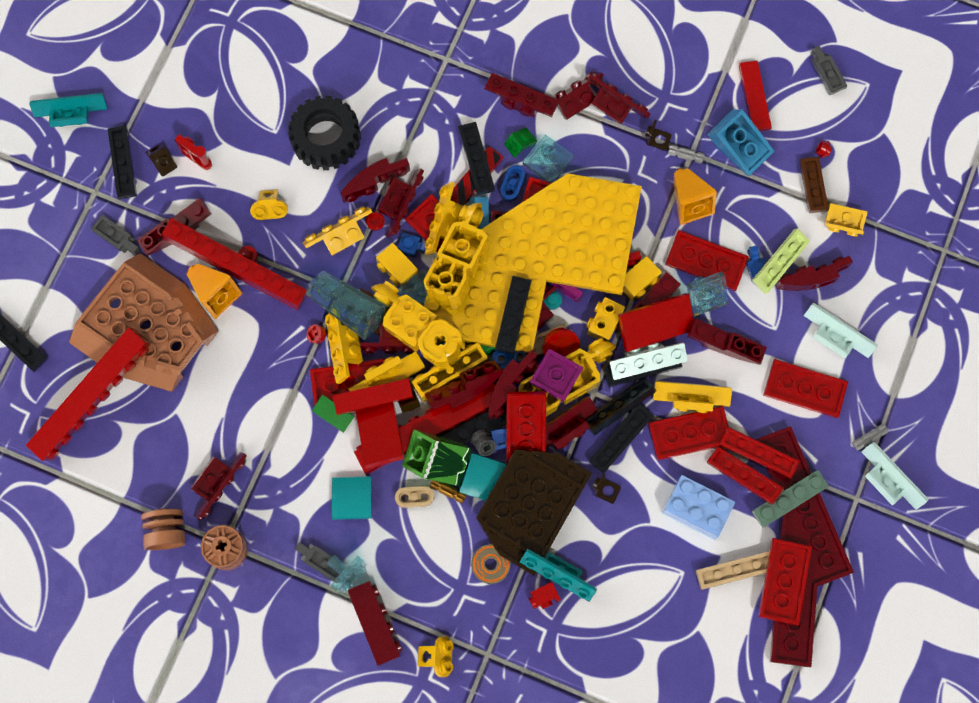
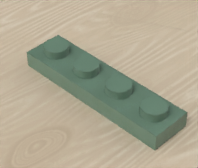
[752,470,829,528]

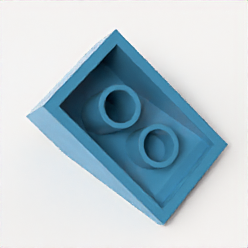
[707,109,775,176]

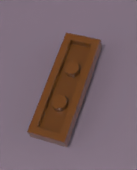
[799,157,829,213]

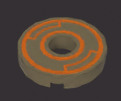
[471,544,511,585]

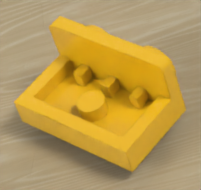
[824,203,868,237]

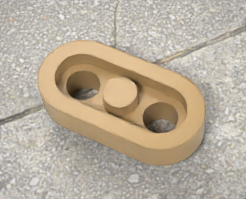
[395,486,434,508]

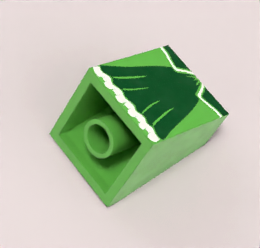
[402,429,472,486]

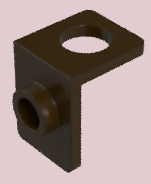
[645,119,672,151]
[145,143,177,177]
[592,474,621,504]

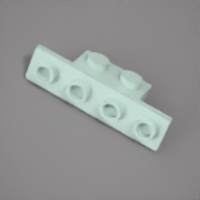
[804,303,878,359]
[609,342,688,380]
[861,442,929,510]

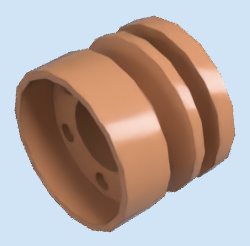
[141,508,186,550]
[201,525,248,571]

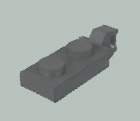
[811,45,847,95]
[90,215,141,256]
[295,542,348,584]

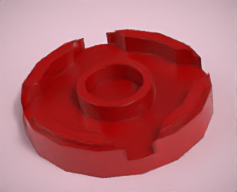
[542,327,580,357]

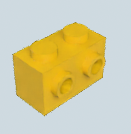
[586,297,625,342]

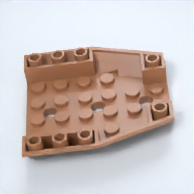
[69,253,219,392]

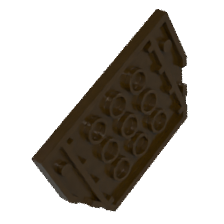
[475,450,592,576]

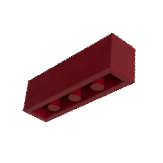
[347,581,403,666]

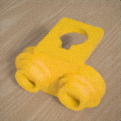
[250,189,288,220]
[418,636,454,677]

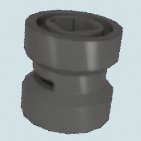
[471,429,496,456]

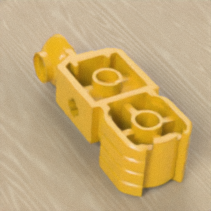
[424,203,490,310]
[371,281,465,369]
[518,338,616,417]

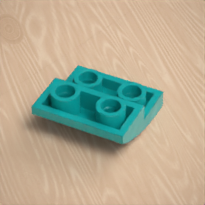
[459,452,506,500]
[332,477,372,520]

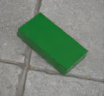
[312,395,355,433]

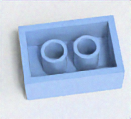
[662,475,735,540]

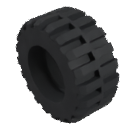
[288,96,361,171]

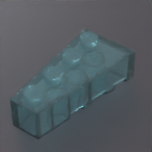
[306,271,387,340]

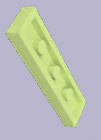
[752,228,810,294]

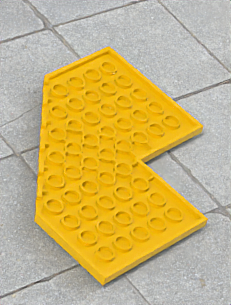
[424,173,642,354]

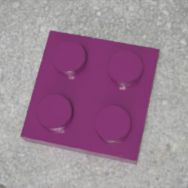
[530,349,583,402]

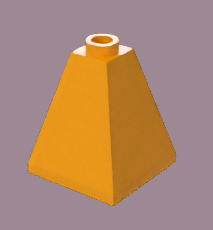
[674,168,717,225]
[186,263,243,319]

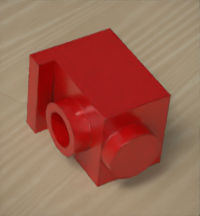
[528,582,561,610]

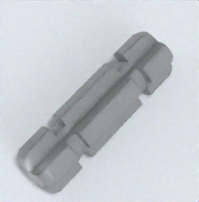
[668,144,705,164]
[852,424,888,451]

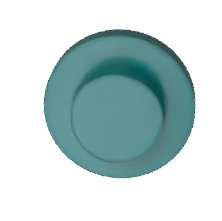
[543,291,562,310]

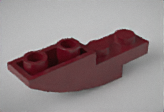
[340,158,410,203]
[137,198,212,256]
[776,256,853,291]
[616,272,681,334]
[687,318,767,365]
[488,350,538,421]
[424,360,502,410]

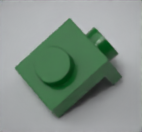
[504,127,537,158]

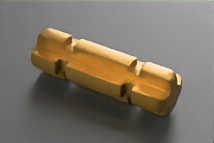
[430,480,467,503]

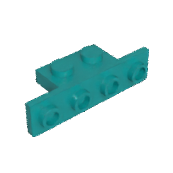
[29,93,108,127]
[520,549,597,602]

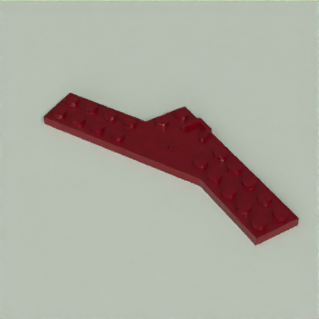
[755,426,854,668]

